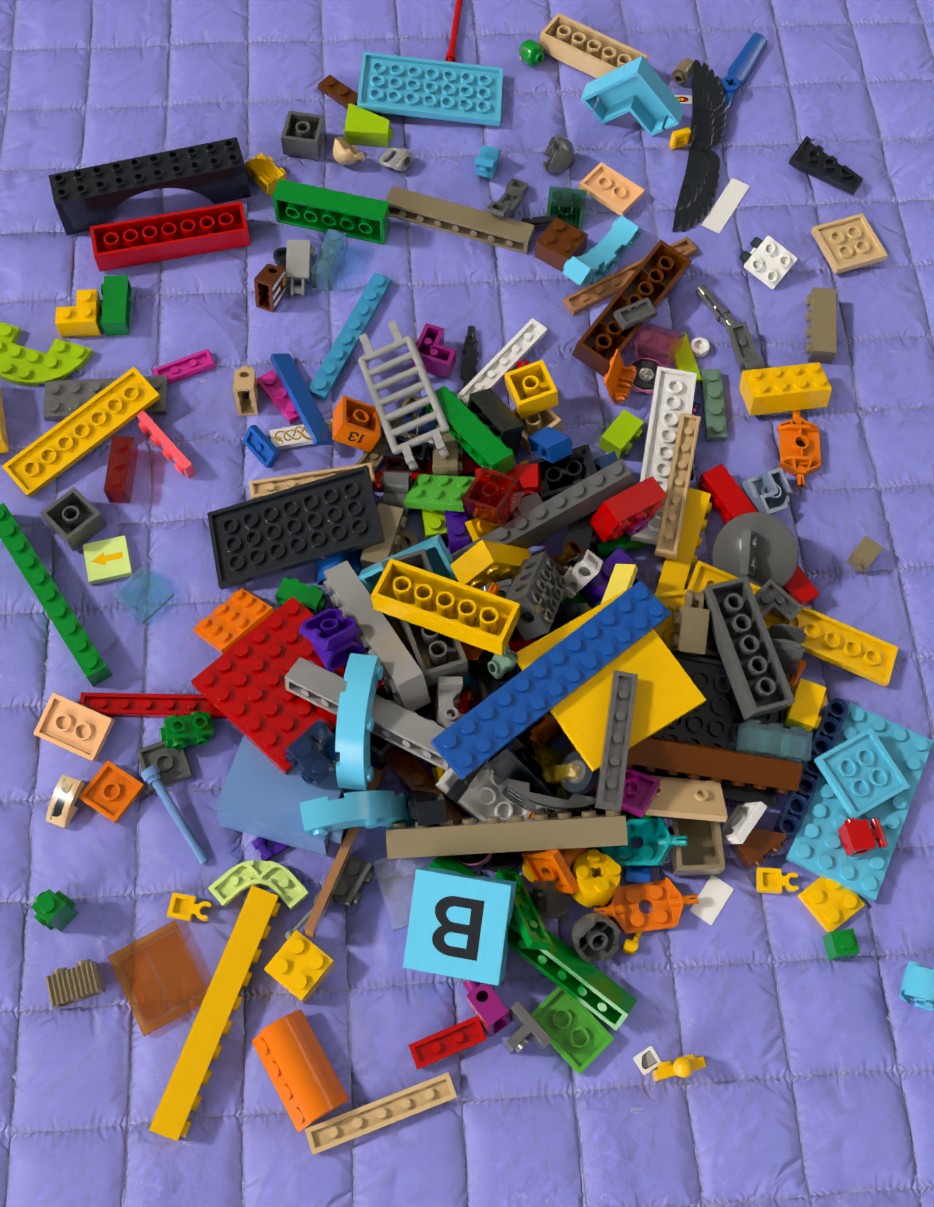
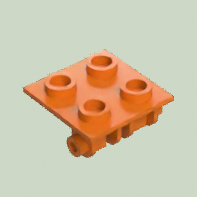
[604,349,637,405]

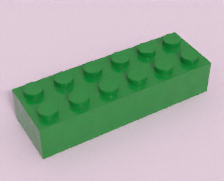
[272,179,390,245]

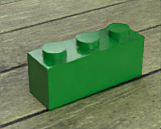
[98,275,132,336]

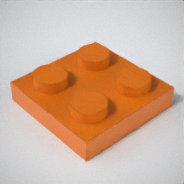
[78,760,145,824]

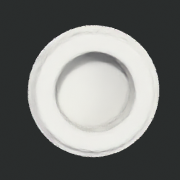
[690,337,710,358]

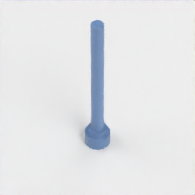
[140,764,209,865]

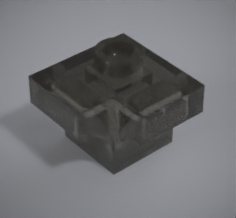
[528,880,570,919]

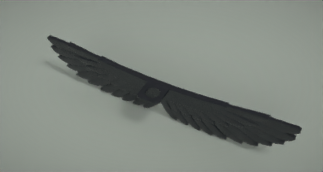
[672,60,727,232]

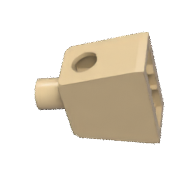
[233,366,258,416]

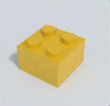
[504,360,559,419]
[264,930,336,1004]

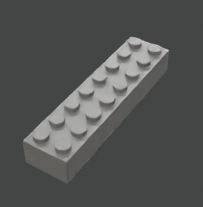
[323,561,431,711]

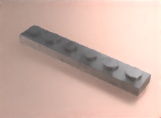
[595,670,638,812]

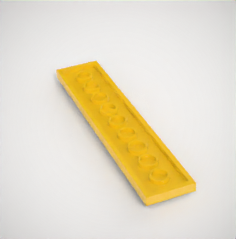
[687,560,899,687]

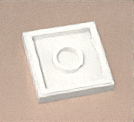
[721,802,767,845]

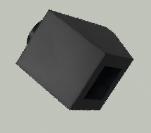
[407,790,447,826]

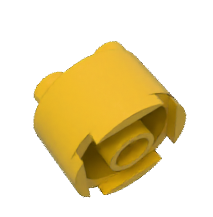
[571,849,621,908]

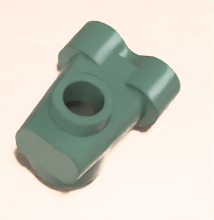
[488,644,518,679]

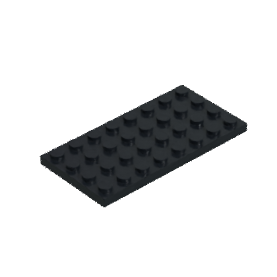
[207,465,385,590]

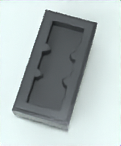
[613,297,658,331]

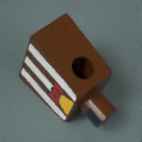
[254,264,286,313]

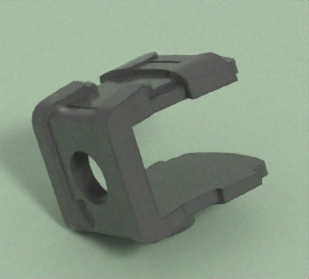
[767,624,807,676]

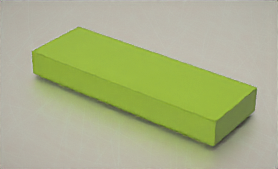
[666,332,702,384]

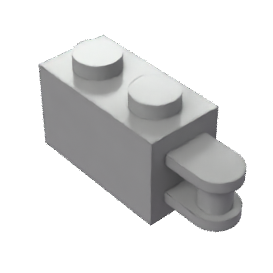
[286,239,315,296]

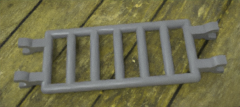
[358,320,449,471]

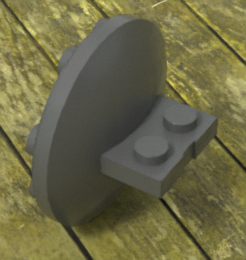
[712,512,799,588]

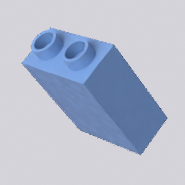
[214,735,361,856]

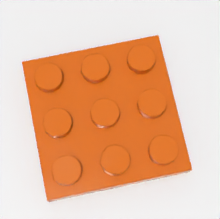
[192,588,275,655]

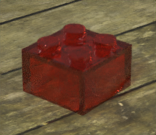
[461,467,525,527]

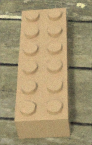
[539,13,649,79]

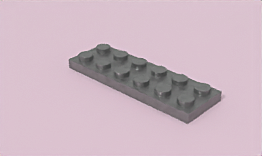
[43,375,168,421]

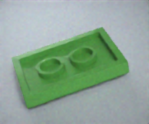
[404,474,478,512]
[530,986,615,1075]

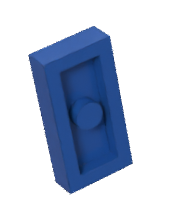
[242,425,280,468]

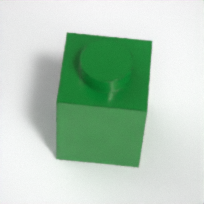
[822,928,860,961]

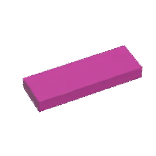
[152,349,216,385]

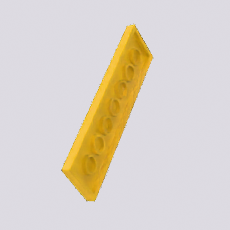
[2,367,161,498]

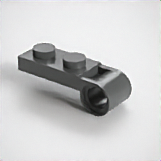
[726,321,766,375]

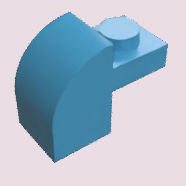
[475,145,501,179]

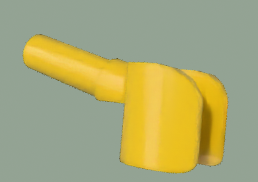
[622,932,643,955]

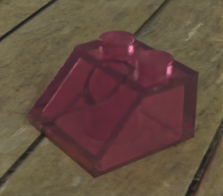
[633,322,685,368]

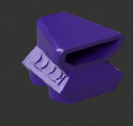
[299,608,365,672]

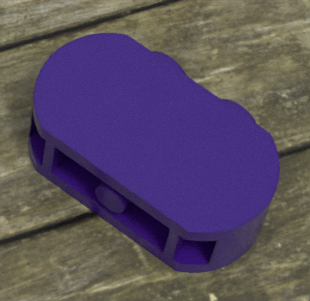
[444,509,471,555]
[580,547,636,604]

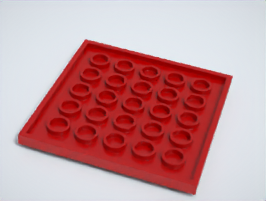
[191,597,384,775]

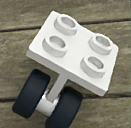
[739,236,797,289]

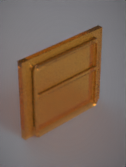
[108,920,208,1037]

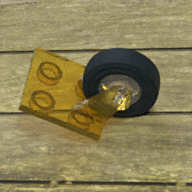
[531,741,600,795]

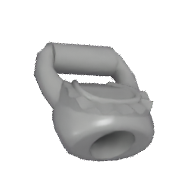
[379,147,413,172]

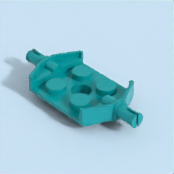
[600,816,688,866]

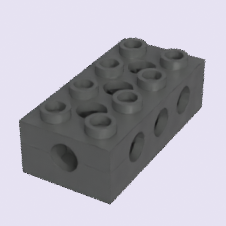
[505,551,567,641]

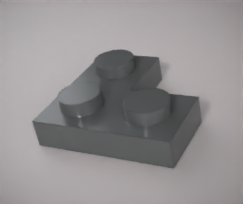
[754,578,804,624]

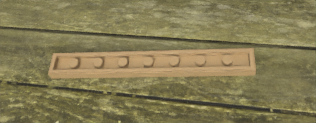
[654,413,701,560]

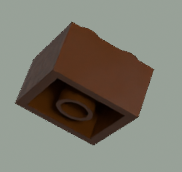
[534,217,588,272]

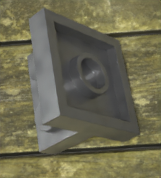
[504,1001,553,1053]

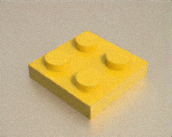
[797,877,865,933]

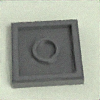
[136,741,194,794]

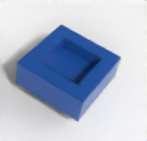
[624,866,651,884]

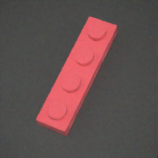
[137,411,195,479]

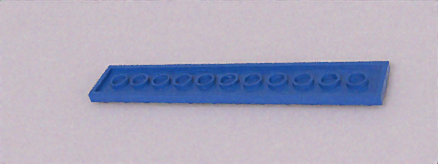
[431,580,671,780]

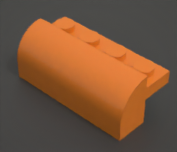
[252,1009,349,1133]

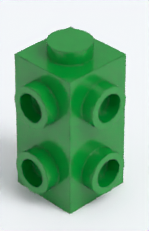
[275,577,327,616]
[159,711,214,750]
[31,888,78,932]

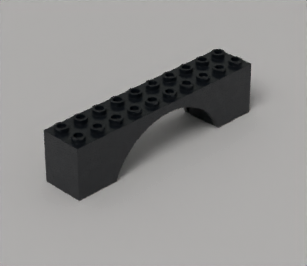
[49,137,251,235]

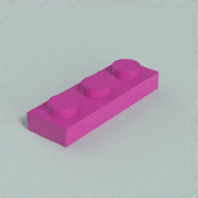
[257,370,301,425]

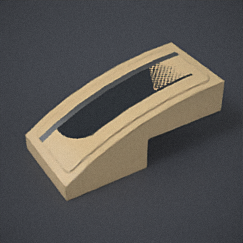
[46,774,85,829]

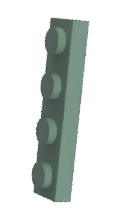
[700,369,728,441]

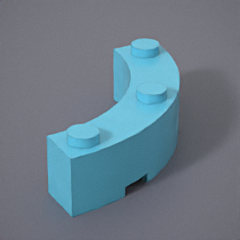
[562,215,644,286]
[335,653,383,791]
[299,790,416,837]

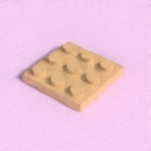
[811,213,888,274]

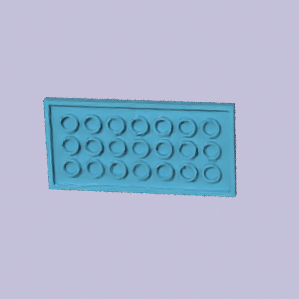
[357,52,503,127]
[785,702,933,902]

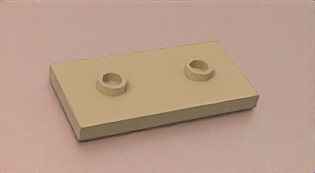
[645,775,728,822]

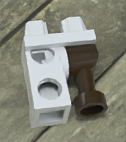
[552,541,603,601]

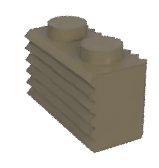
[45,959,105,1009]

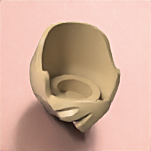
[333,137,365,165]

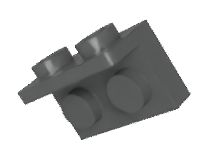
[332,854,375,910]

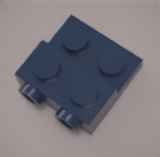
[283,719,340,786]

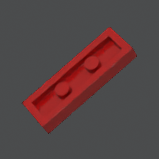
[408,1016,487,1070]

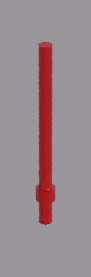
[445,0,463,62]

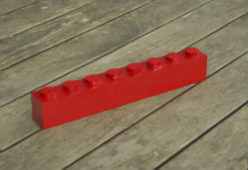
[698,464,820,607]

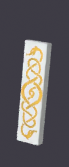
[269,419,333,450]

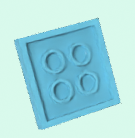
[814,727,910,818]

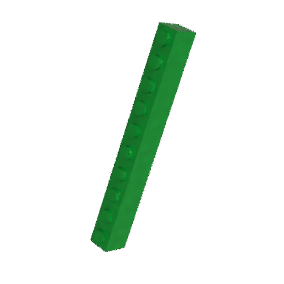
[0,503,113,687]
[429,855,637,1031]

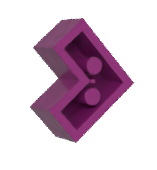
[412,323,456,379]

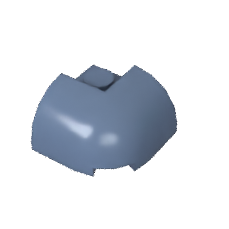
[742,467,792,514]

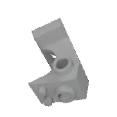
[435,676,465,729]

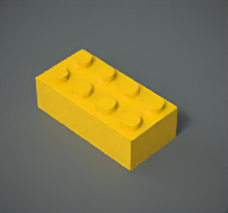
[739,362,832,416]
[450,539,532,589]

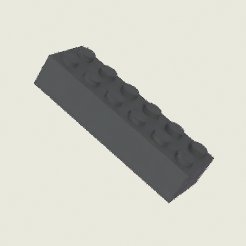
[381,549,469,687]
[702,576,795,720]

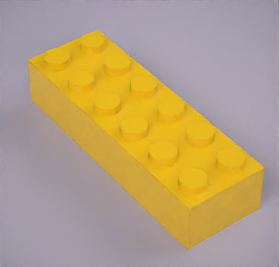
[371,558,520,656]

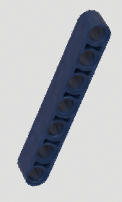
[774,698,849,841]

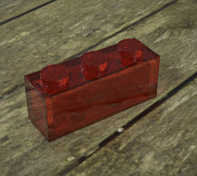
[104,436,139,503]

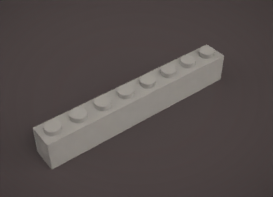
[285,657,450,771]

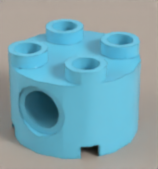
[899,961,934,1012]

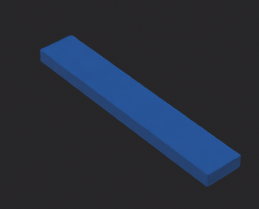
[270,354,334,446]

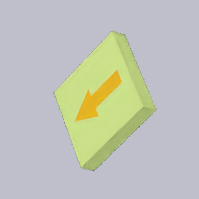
[83,535,133,585]

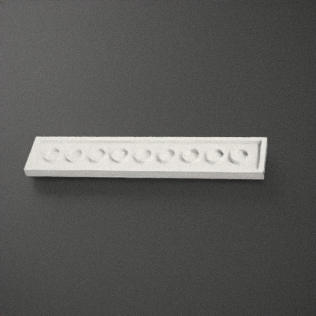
[631,366,697,545]

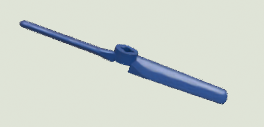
[689,32,768,143]

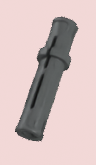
[695,285,737,328]

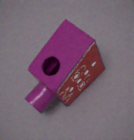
[463,980,511,1037]

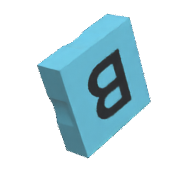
[403,866,517,986]

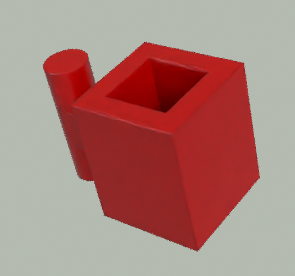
[838,818,888,857]

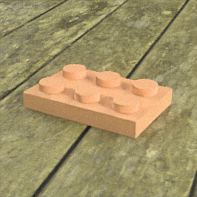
[578,162,645,216]
[33,693,115,762]

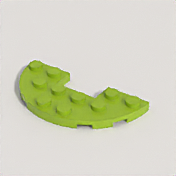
[0,322,94,387]

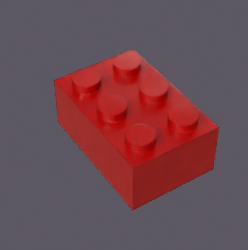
[589,476,668,542]

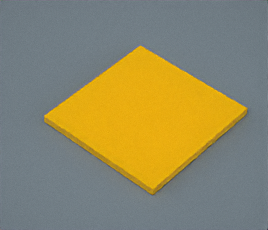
[516,591,706,772]

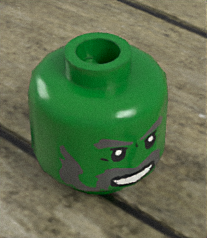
[519,39,544,67]

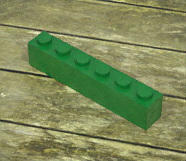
[424,385,515,480]

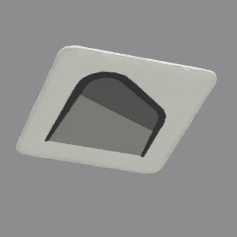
[633,1046,662,1075]

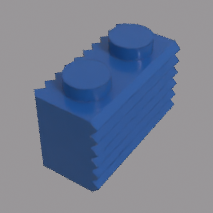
[527,426,573,464]

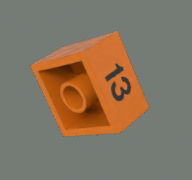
[332,395,381,452]

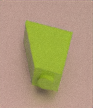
[344,103,393,147]

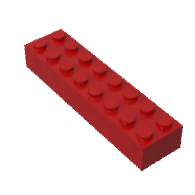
[90,201,251,272]

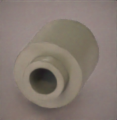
[672,58,694,85]

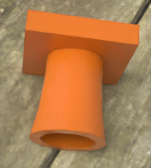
[521,847,588,894]

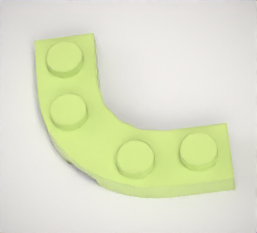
[208,860,309,910]

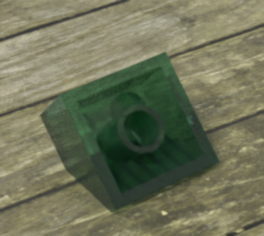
[546,185,587,229]

